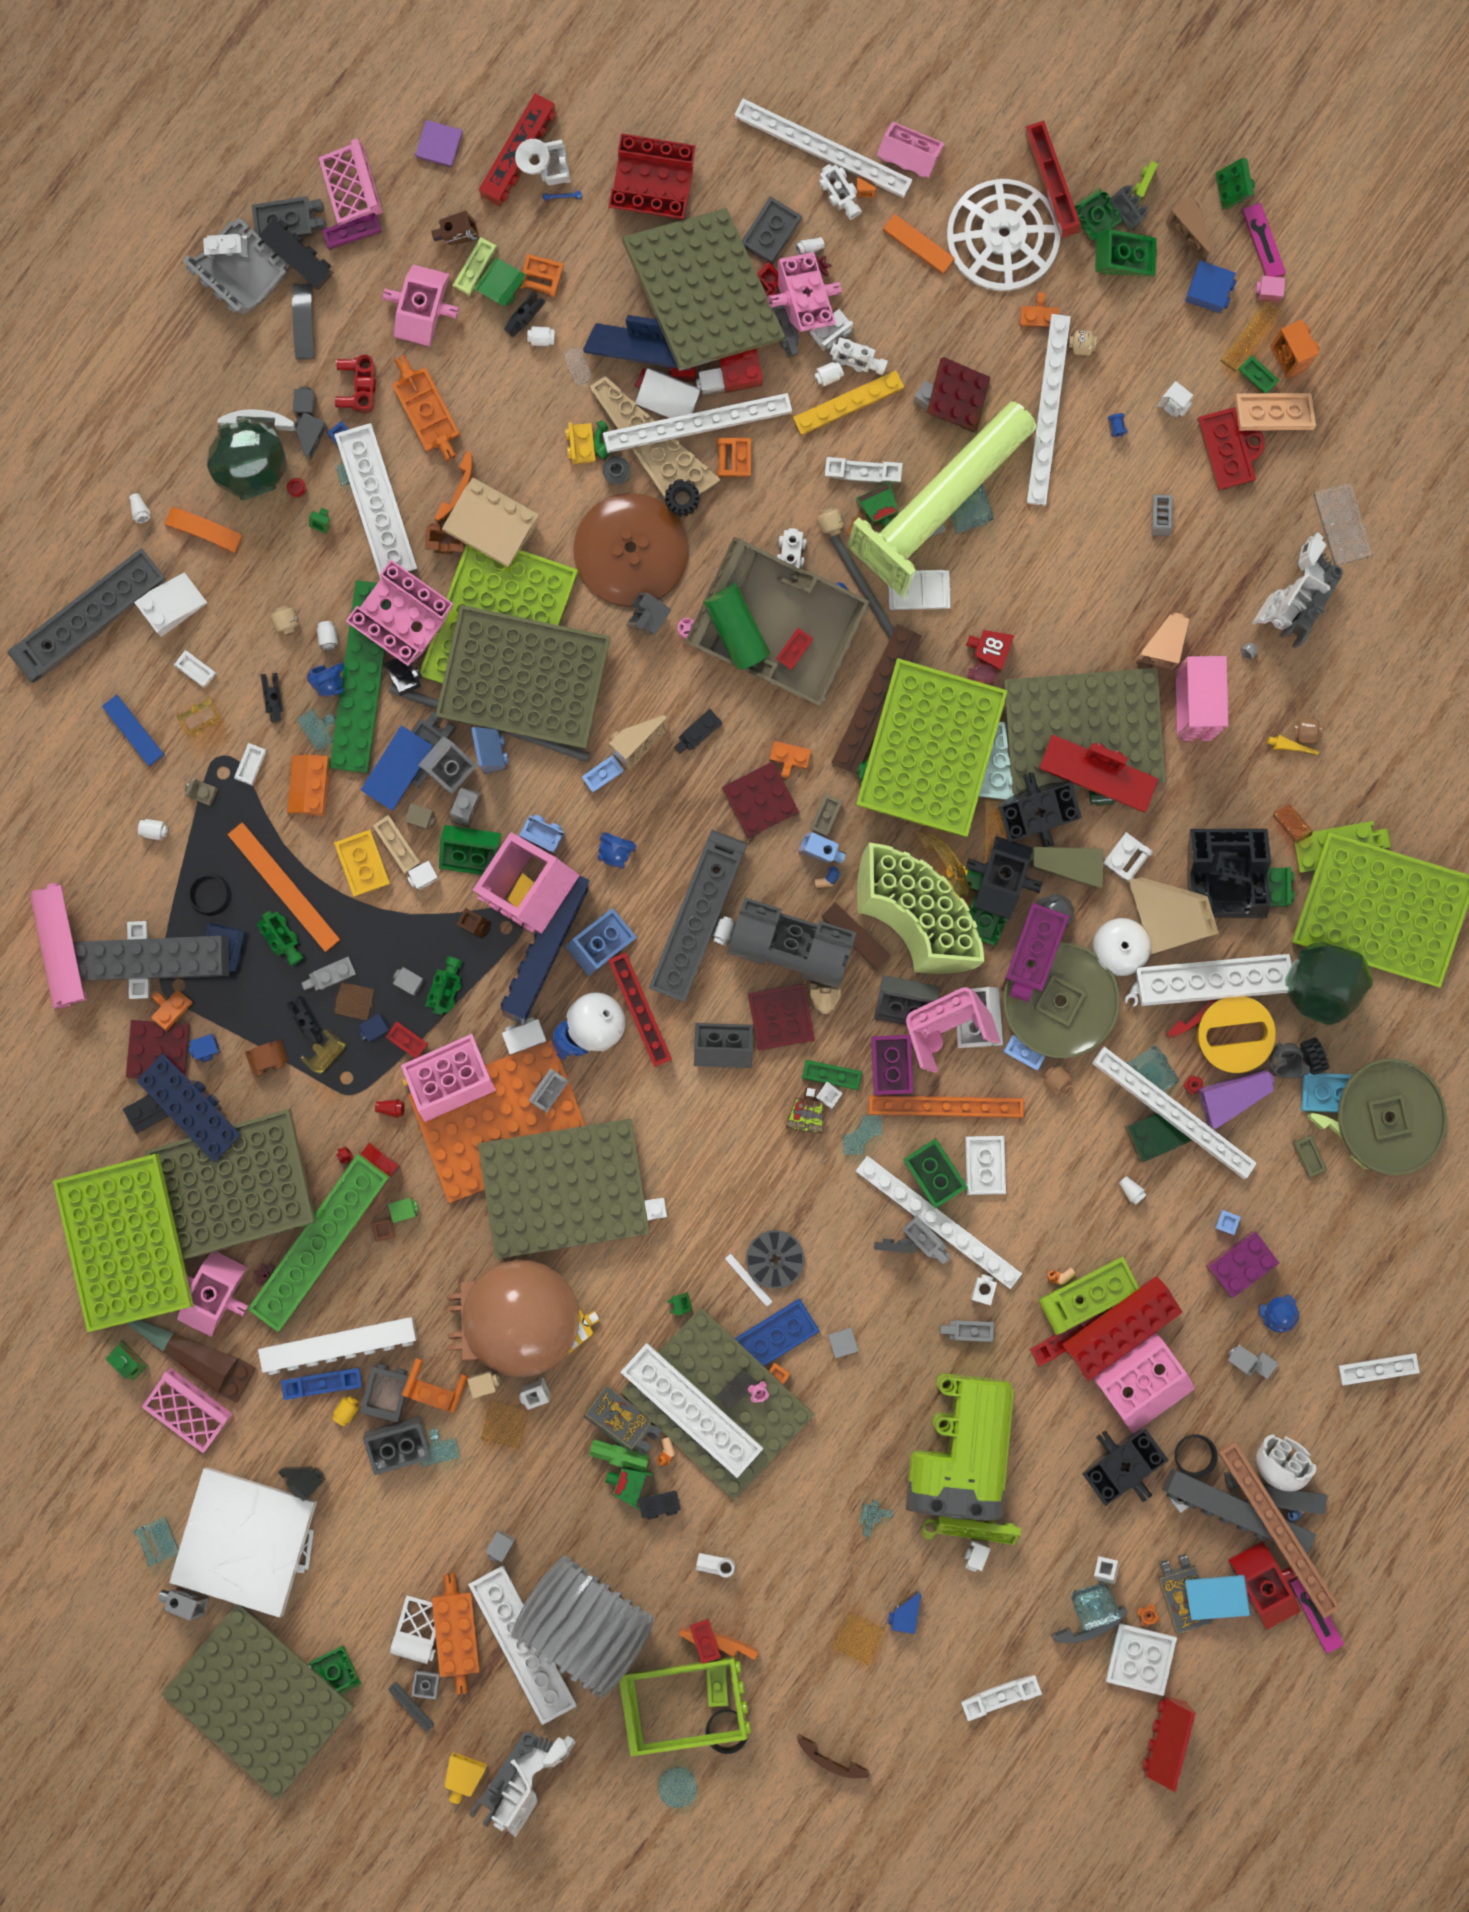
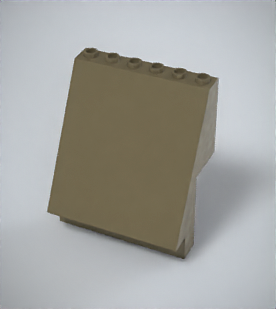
[685,537,869,706]

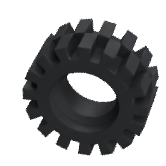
[665,479,700,517]
[1300,1037,1329,1075]

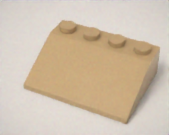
[442,478,539,567]
[609,715,669,770]

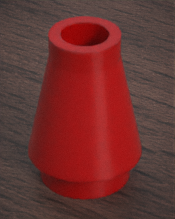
[375,1099,405,1118]

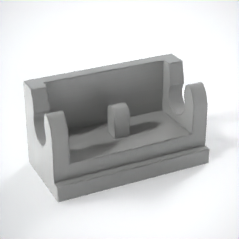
[528,1068,569,1113]

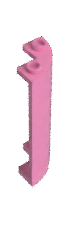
[30,883,88,1009]

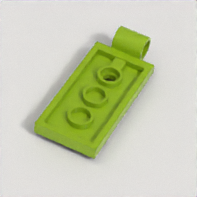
[1293,821,1392,873]
[921,1516,1021,1545]

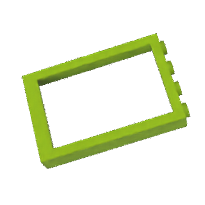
[619,1656,751,1757]

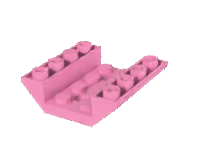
[346,560,454,666]
[1092,1333,1195,1434]

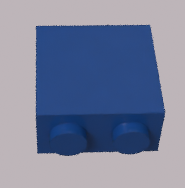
[1185,260,1237,313]

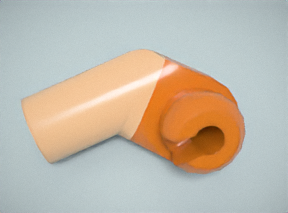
[1047,1267,1076,1285]
[657,1437,675,1466]

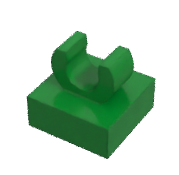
[309,508,330,534]
[667,1292,692,1316]

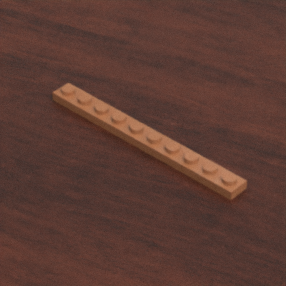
[1217,1441,1340,1619]

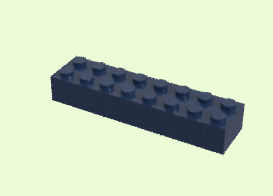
[500,876,590,1025]

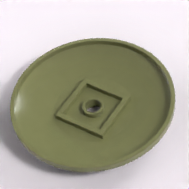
[1003,942,1120,1058]
[1338,1059,1447,1175]

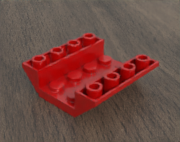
[608,133,696,220]

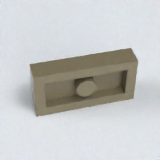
[810,794,843,837]

